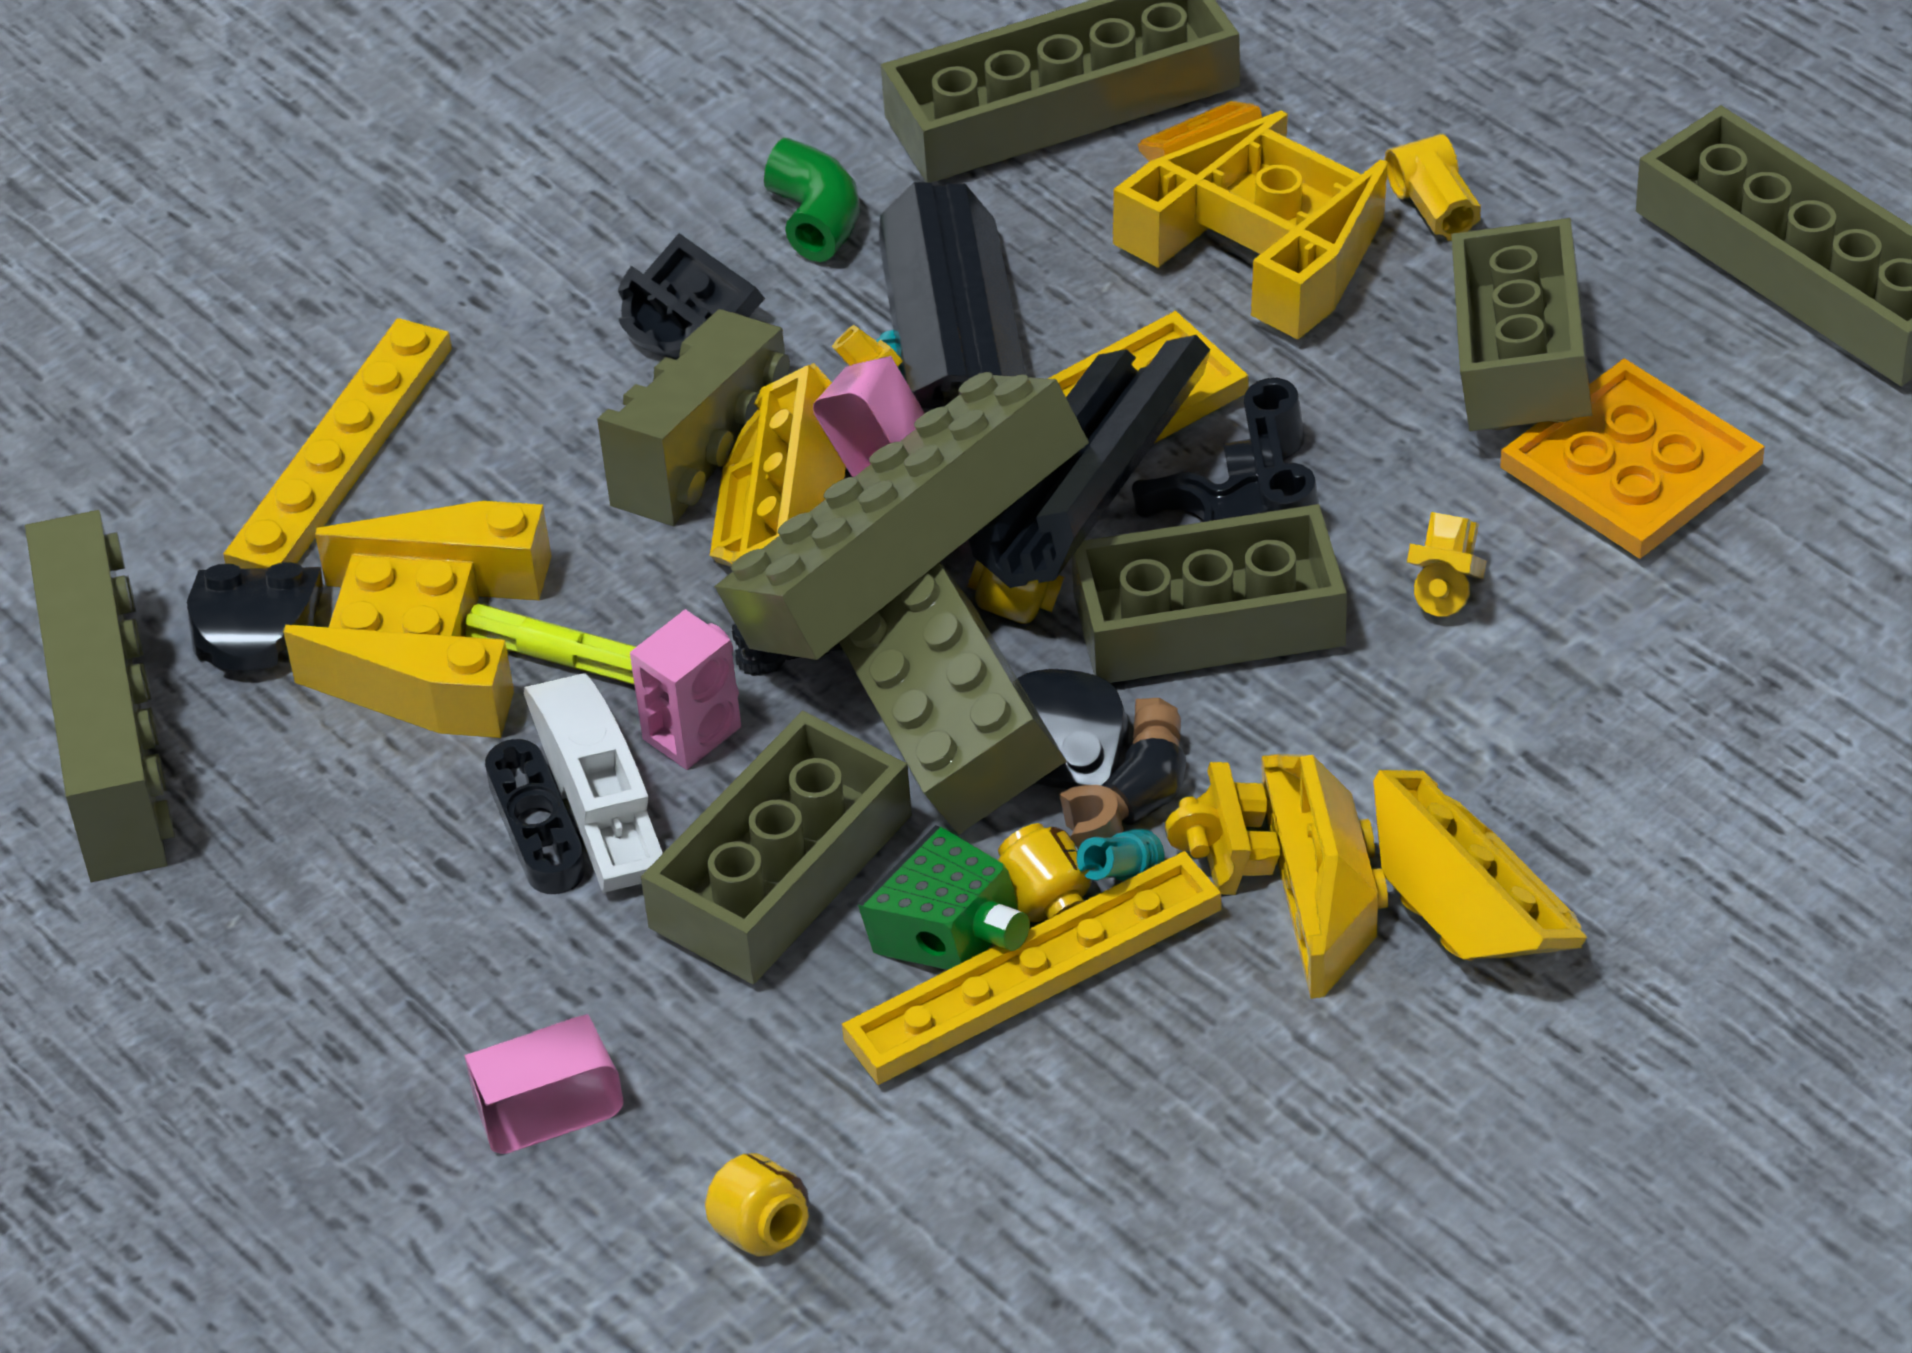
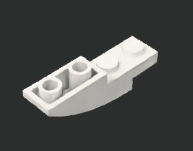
[524,673,663,893]

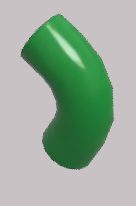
[764,138,860,262]

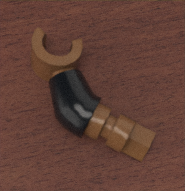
[1060,698,1186,870]

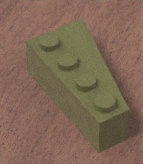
[597,309,790,526]

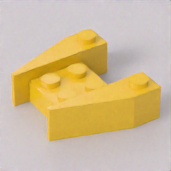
[1113,110,1388,340]
[283,500,552,738]

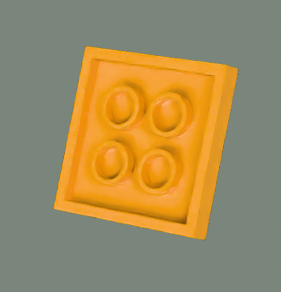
[1500,358,1765,559]

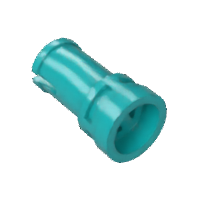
[1076,829,1165,881]

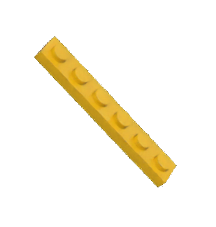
[223,318,452,569]
[842,851,1222,1085]

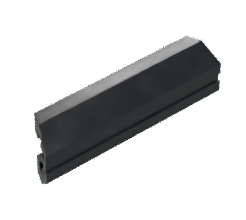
[879,182,1026,409]
[969,335,1211,588]

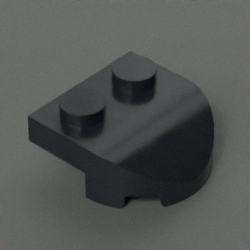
[618,233,765,359]
[187,562,324,670]
[1017,669,1129,789]

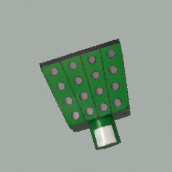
[858,825,1030,970]

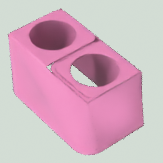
[813,356,925,477]
[464,1014,623,1154]

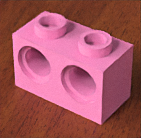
[630,609,741,770]

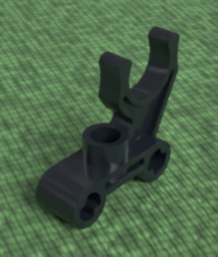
[1132,378,1319,522]

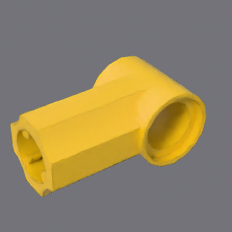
[1384,134,1481,241]

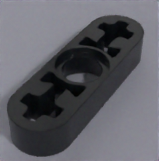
[485,739,585,894]

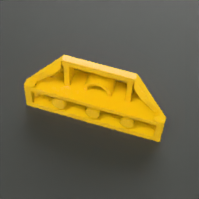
[709,365,846,566]
[1261,754,1388,999]
[1373,770,1587,960]

